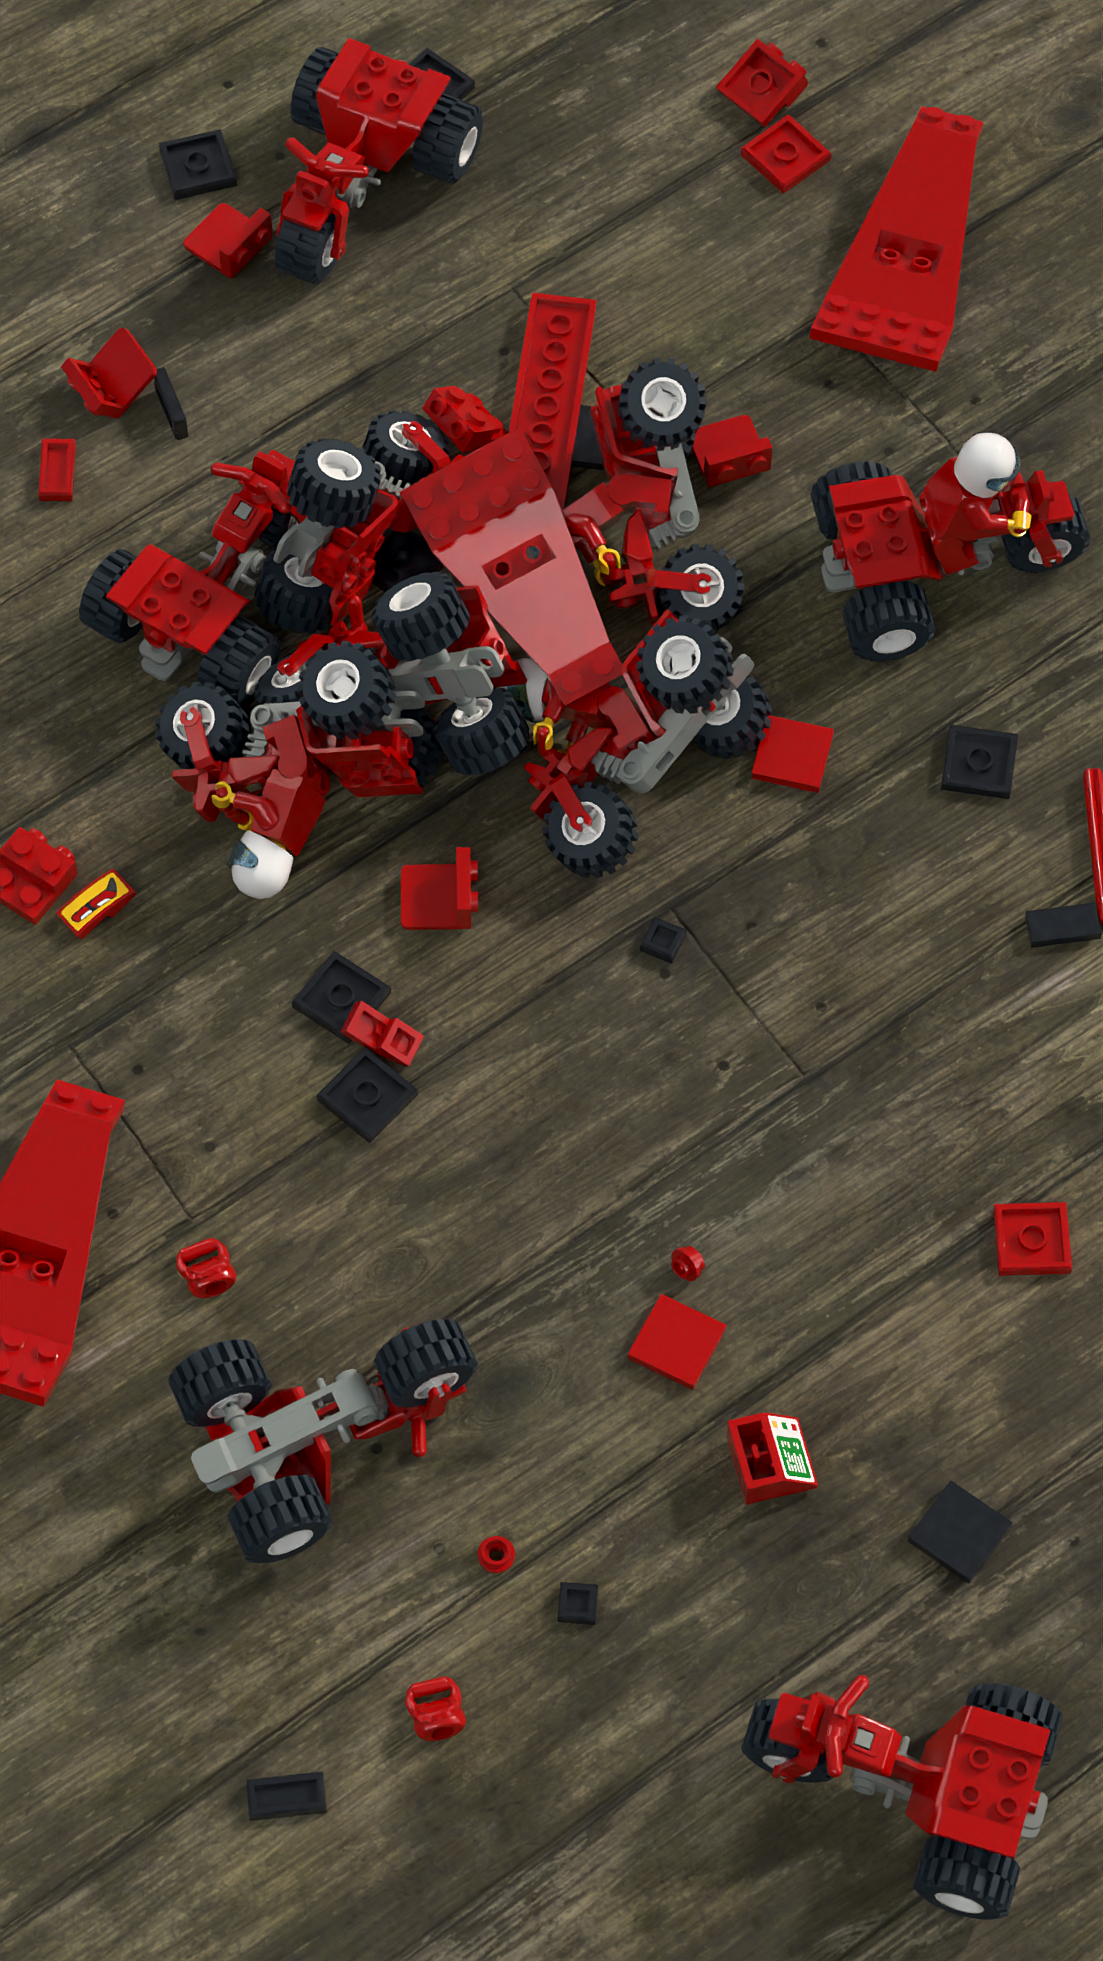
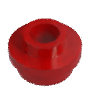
[671,1246,705,1282]
[478,1536,515,1574]

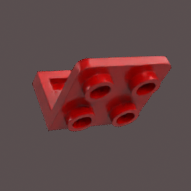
[184,203,273,279]
[61,328,157,419]
[692,415,773,487]
[401,847,478,930]

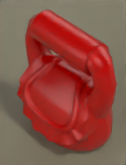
[176,1237,236,1299]
[405,1676,466,1741]

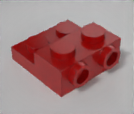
[716,38,809,128]
[422,386,508,453]
[0,826,78,925]

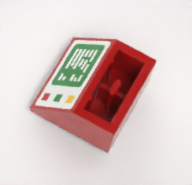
[726,1412,818,1505]

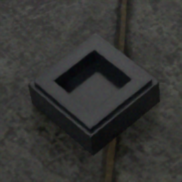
[640,917,687,964]
[557,1582,598,1625]

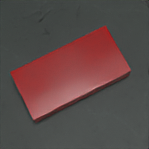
[38,439,76,501]

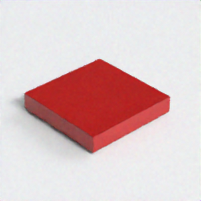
[740,114,832,194]
[751,715,834,793]
[993,1202,1072,1276]
[628,1294,727,1390]

